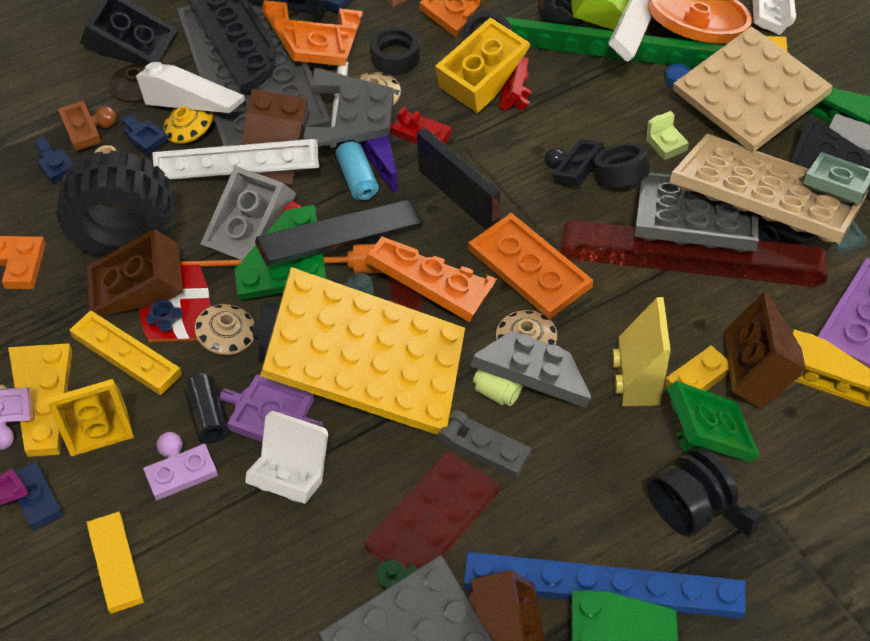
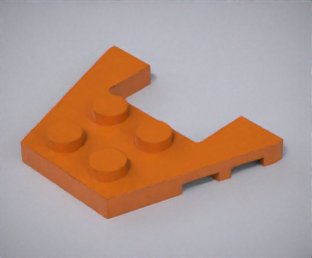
[262,0,362,66]

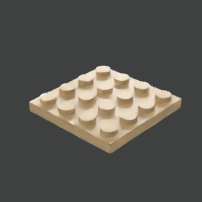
[673,26,833,153]

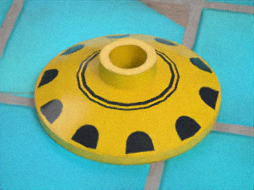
[163,106,213,144]

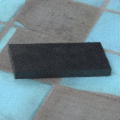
[417,127,500,230]

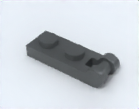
[437,410,532,479]

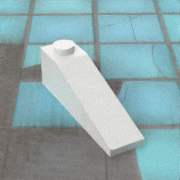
[136,62,245,113]

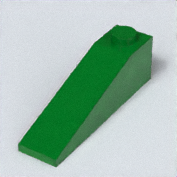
[807,88,870,125]

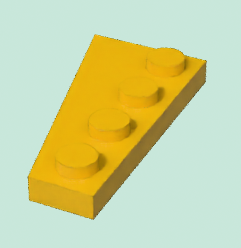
[8,343,72,457]

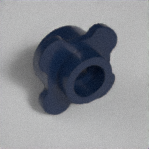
[146,300,183,332]

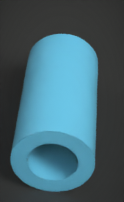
[336,141,379,200]

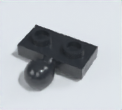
[545,139,605,187]

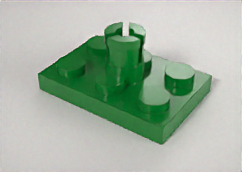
[667,381,760,463]

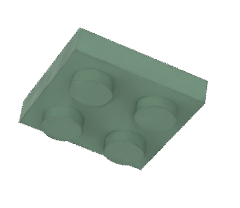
[803,152,870,204]

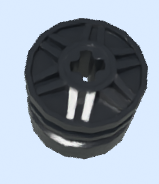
[646,446,739,537]

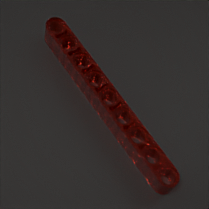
[560,220,827,287]

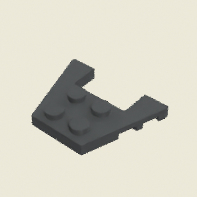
[303,68,394,148]

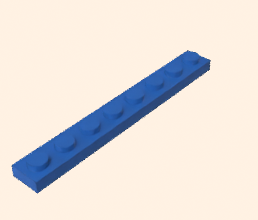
[464,552,745,619]

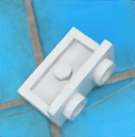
[753,0,796,35]

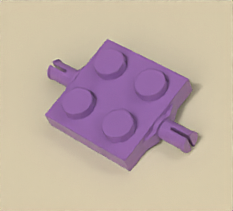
[220,374,323,442]

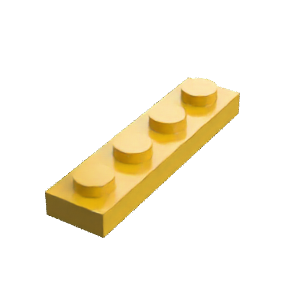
[69,310,182,396]

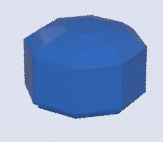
[664,63,691,88]

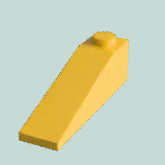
[793,329,870,407]

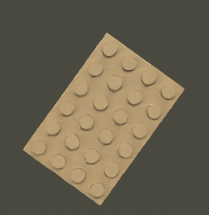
[670,134,868,243]

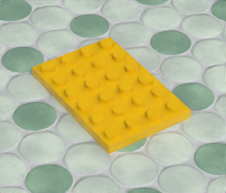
[260,267,465,435]

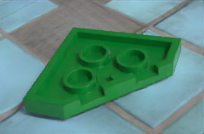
[234,205,327,301]

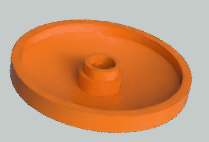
[648,0,752,44]

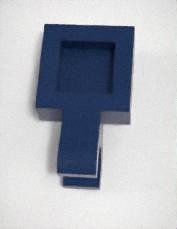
[121,114,168,156]
[34,137,73,185]

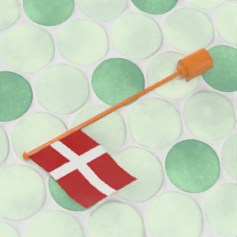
[139,244,384,342]

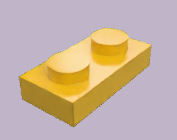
[665,345,730,391]

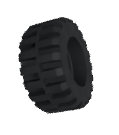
[56,150,174,257]

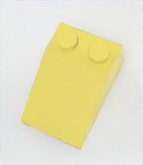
[612,297,670,406]

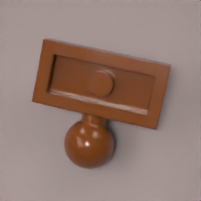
[58,100,117,152]

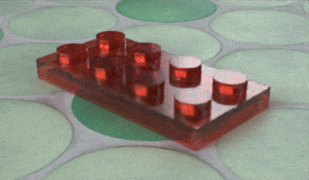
[364,450,500,571]

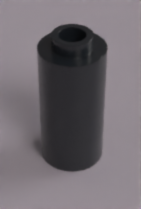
[183,373,229,444]

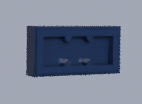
[15,462,64,531]

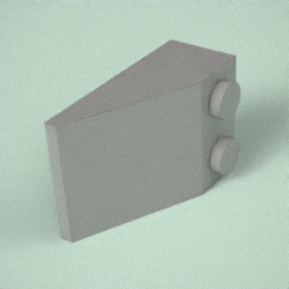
[201,166,296,260]

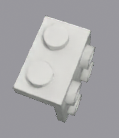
[245,411,328,504]

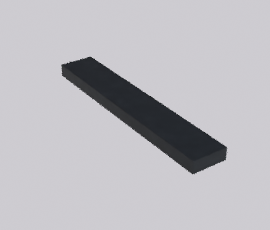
[255,199,423,267]

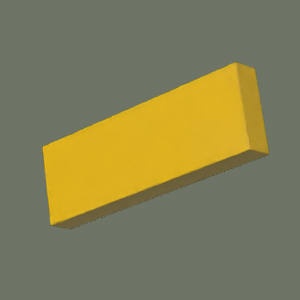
[87,512,144,614]

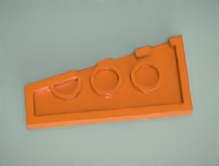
[419,0,484,38]
[365,237,497,322]

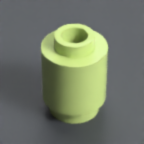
[473,369,523,406]

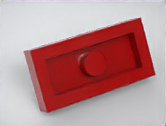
[498,56,531,111]
[391,107,452,144]

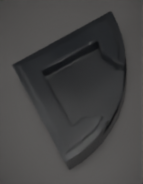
[723,504,762,537]

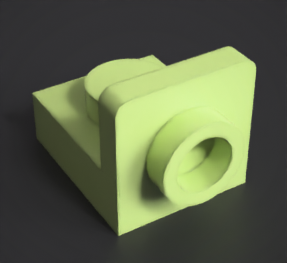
[646,111,689,161]

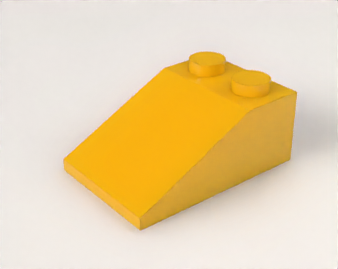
[435,17,530,113]
[46,379,134,456]

